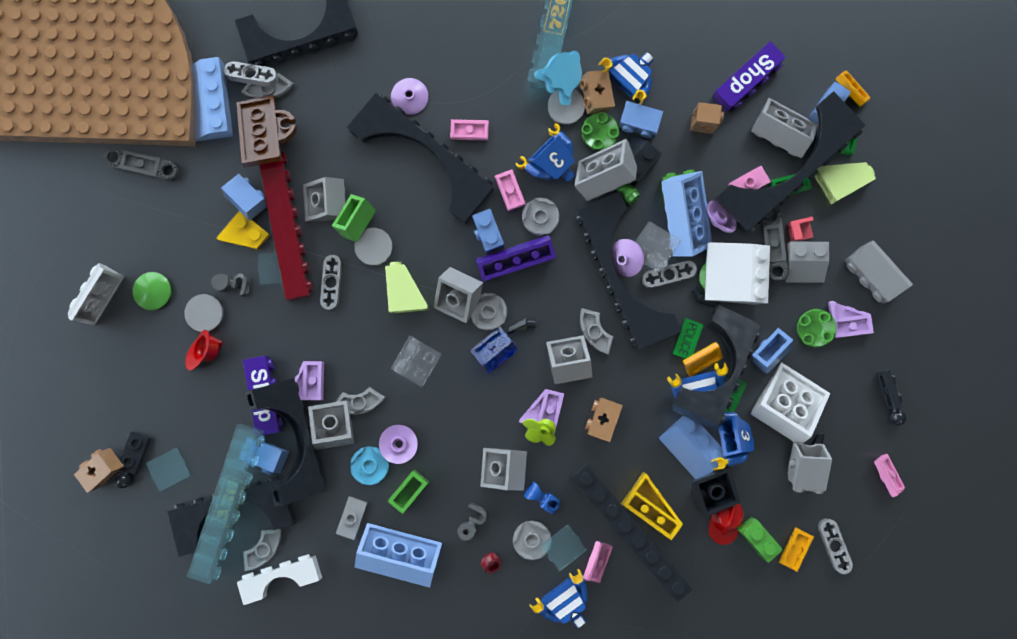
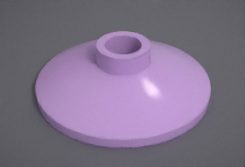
[391,78,429,115]
[706,201,737,233]
[612,239,644,277]
[379,425,418,464]

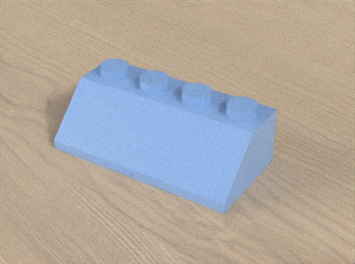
[192,57,233,142]
[662,171,712,256]
[354,523,442,588]

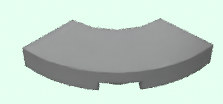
[241,73,295,99]
[580,308,613,355]
[336,387,386,415]
[243,528,282,571]

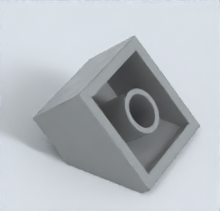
[303,177,345,222]
[785,242,829,283]
[433,267,483,323]
[546,335,593,384]
[308,400,355,450]
[480,448,527,491]

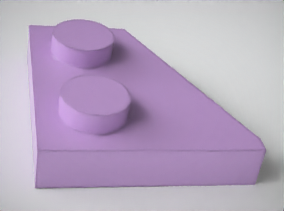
[828,301,874,338]
[295,361,324,400]
[519,389,564,429]

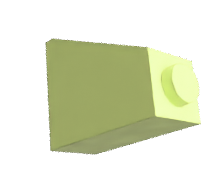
[814,162,876,204]
[385,262,429,314]

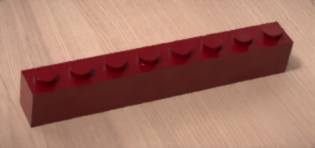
[259,150,314,302]

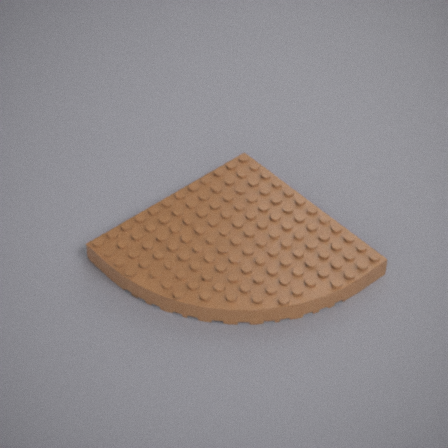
[0,0,196,146]

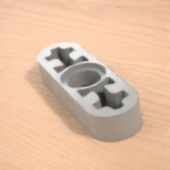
[224,61,278,87]
[320,255,342,310]
[642,261,697,289]
[818,518,853,574]

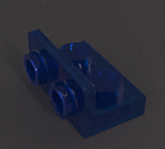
[470,326,517,373]

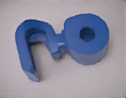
[523,481,562,515]

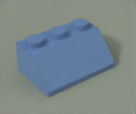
[659,416,726,480]

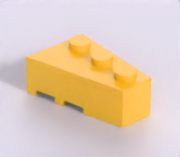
[621,472,683,541]

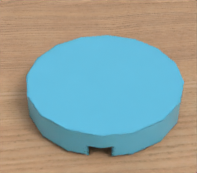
[350,446,389,485]

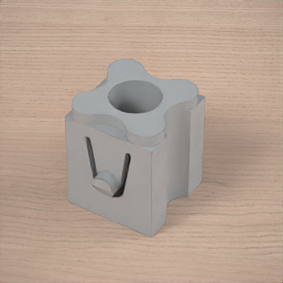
[787,442,832,494]

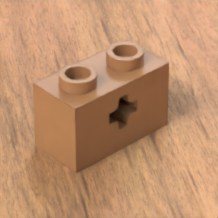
[580,71,615,114]
[690,102,724,134]
[585,398,623,442]
[74,448,124,493]

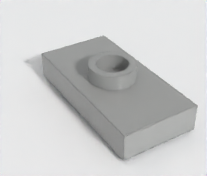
[336,496,368,540]

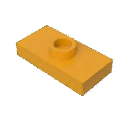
[835,70,870,107]
[683,342,723,377]
[778,527,814,572]

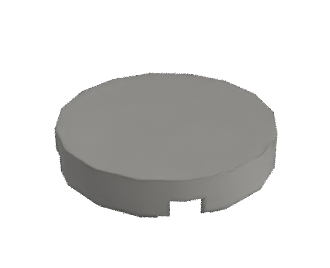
[548,89,585,125]
[522,198,560,236]
[354,228,393,266]
[470,293,507,331]
[184,294,224,332]
[513,520,552,560]

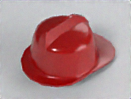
[185,330,223,371]
[708,504,743,545]

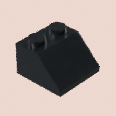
[627,134,662,186]
[692,467,741,517]

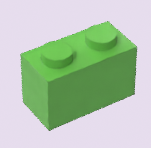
[332,194,376,242]
[388,470,429,514]
[737,517,783,563]

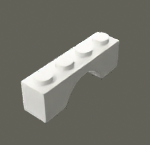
[237,554,322,605]

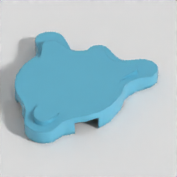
[534,51,582,106]

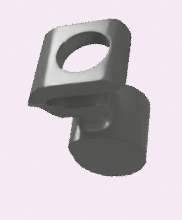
[211,274,251,297]
[457,503,487,541]

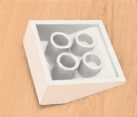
[705,242,770,305]
[68,263,124,326]
[751,362,830,443]

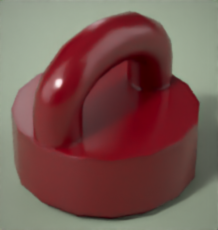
[480,552,502,574]

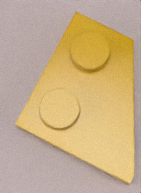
[217,211,270,250]

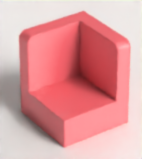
[786,217,813,242]

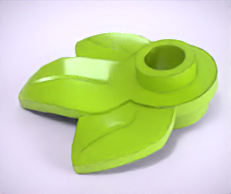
[522,419,556,446]

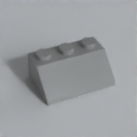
[751,98,818,158]
[574,139,637,201]
[845,240,913,304]

